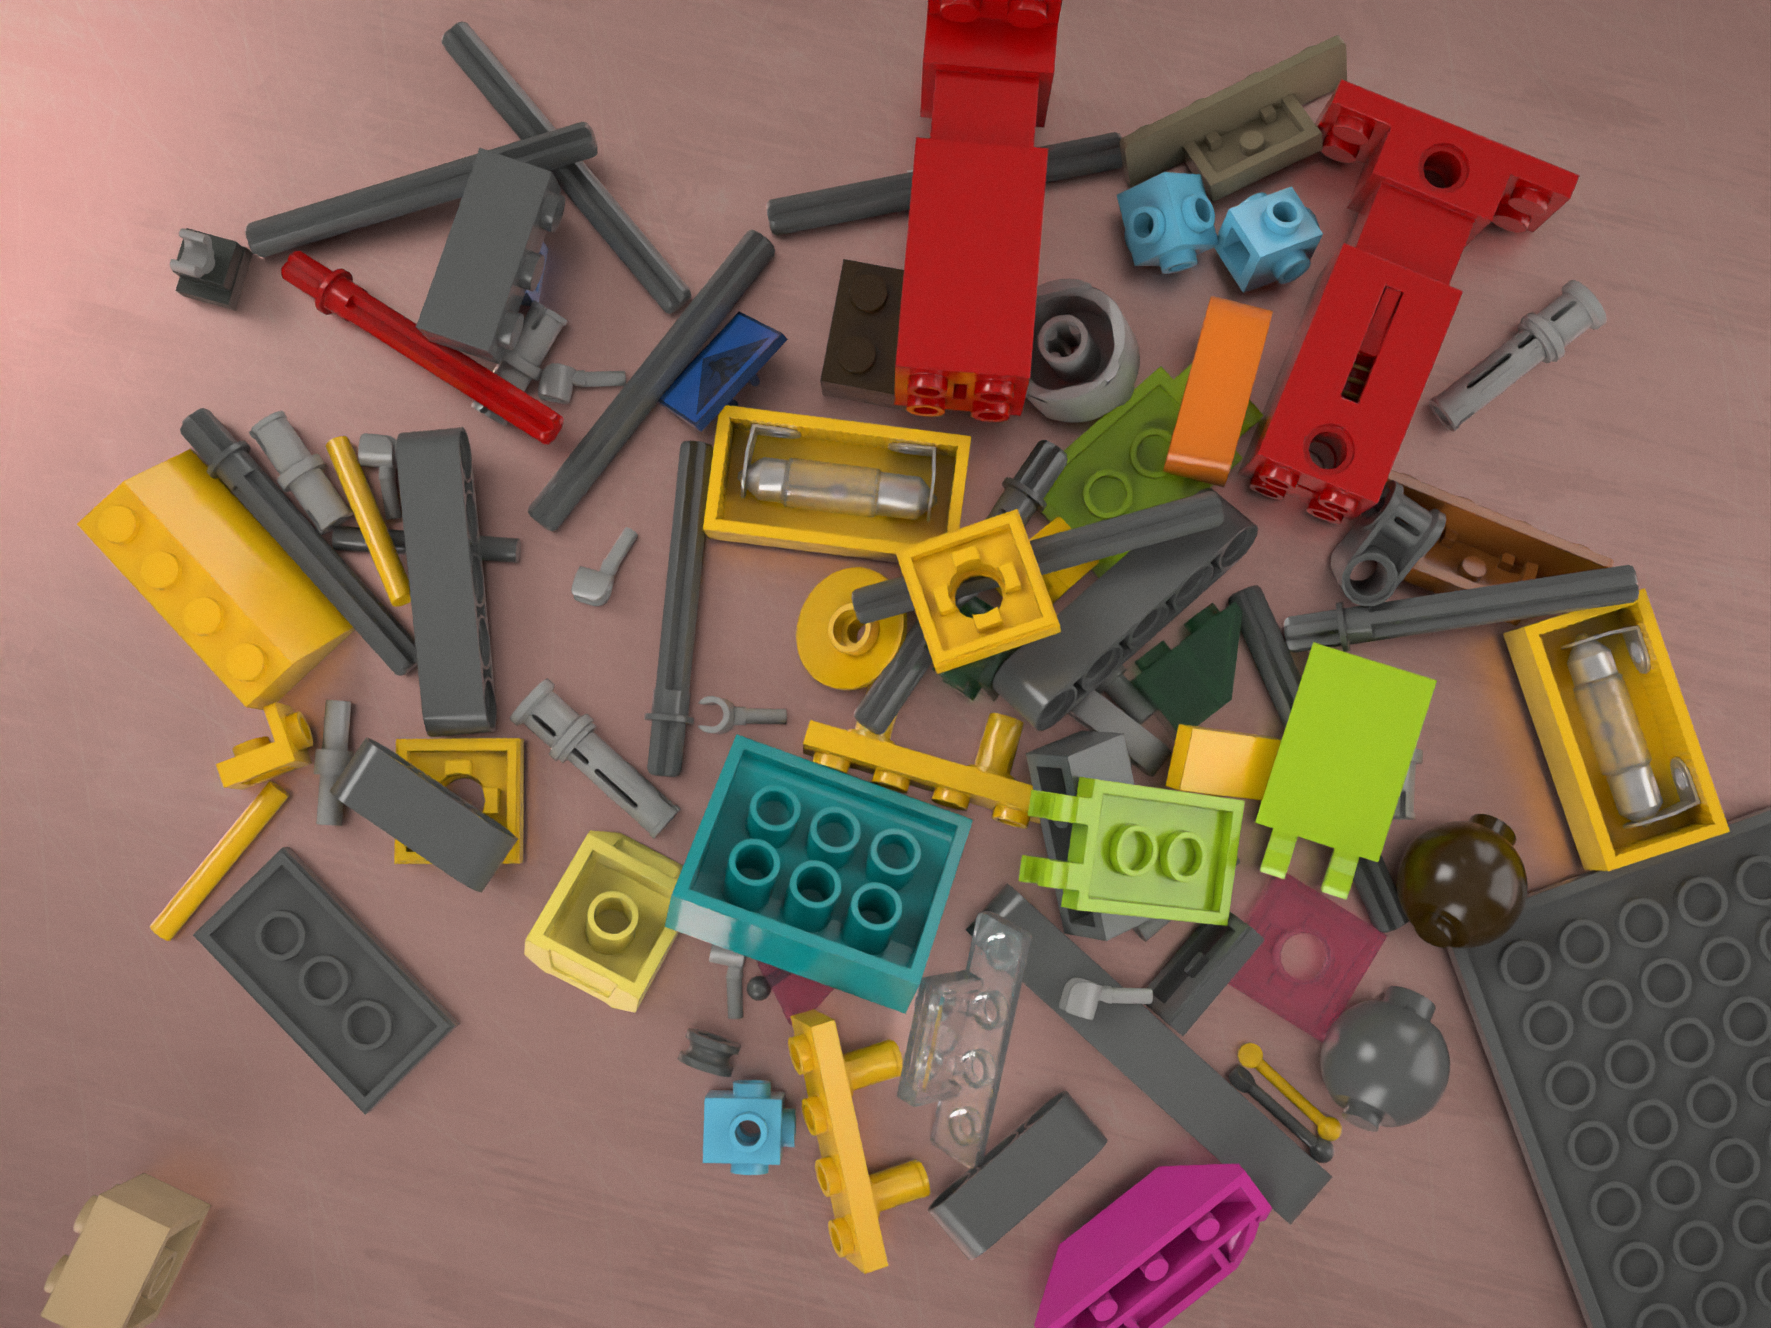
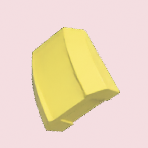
[524,830,683,1013]

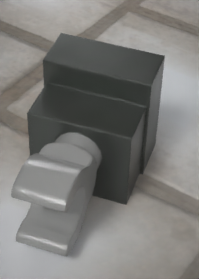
[170,228,253,311]

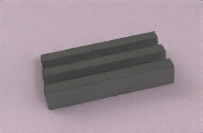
[1145,912,1265,1036]

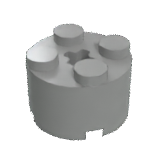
[1026,278,1140,423]

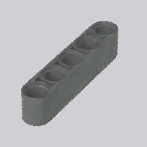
[396,427,497,737]
[992,488,1258,731]

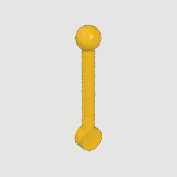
[1237,1042,1342,1142]

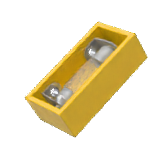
[703,405,971,563]
[1503,588,1730,871]

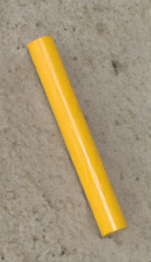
[325,436,411,607]
[150,780,290,941]

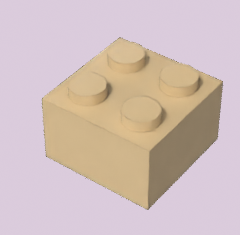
[40,1173,211,1328]

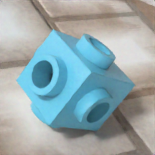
[1116,172,1219,274]
[1214,186,1323,293]
[703,1080,796,1175]

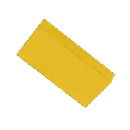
[1165,724,1281,800]

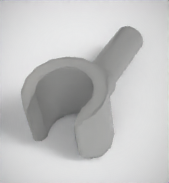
[538,363,626,404]
[358,433,401,520]
[571,527,638,606]
[698,696,787,734]
[709,944,747,1019]
[1059,977,1153,1020]

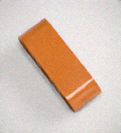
[1163,295,1273,488]

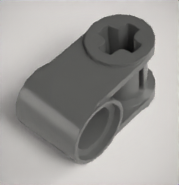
[1331,480,1446,606]

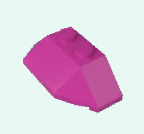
[1034,1163,1272,1328]

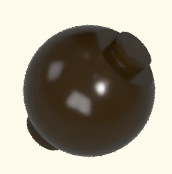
[1397,814,1528,948]

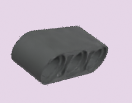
[330,737,518,893]
[927,1091,1108,1260]

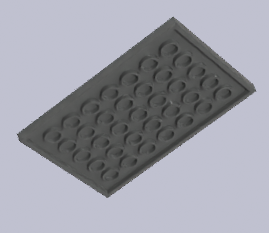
[1446,806,1771,1328]

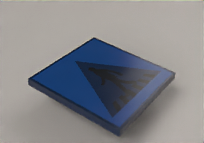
[658,311,788,432]

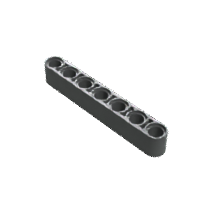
[966,883,1332,1225]

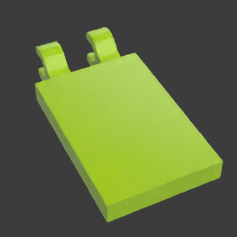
[1040,363,1264,579]
[1255,642,1437,900]
[1018,777,1245,926]

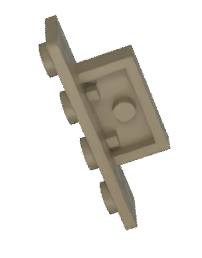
[1119,35,1347,202]

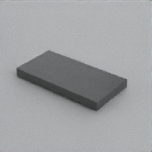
[193,847,460,1115]

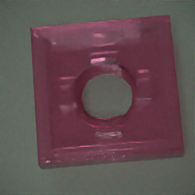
[1228,873,1388,1043]

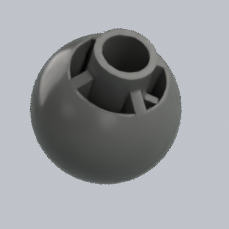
[1320,986,1450,1132]

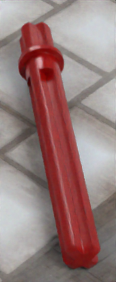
[281,251,564,445]

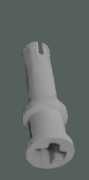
[1429,280,1607,431]
[510,678,681,839]

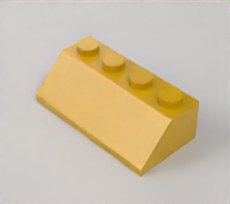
[77,449,355,710]

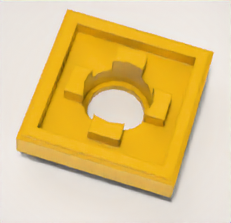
[895,509,1061,674]
[394,738,524,864]

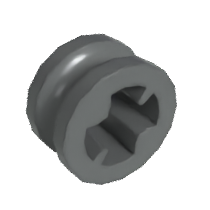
[678,1028,741,1077]

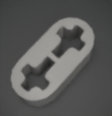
[1068,690,1172,777]

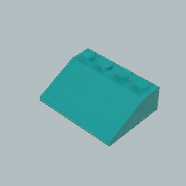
[665,734,973,1014]

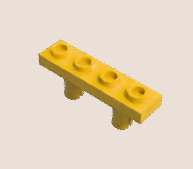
[803,684,1040,829]
[788,1009,930,1274]

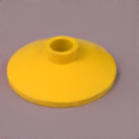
[796,567,907,691]

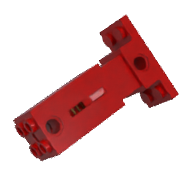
[894,0,1063,422]
[1237,79,1580,524]

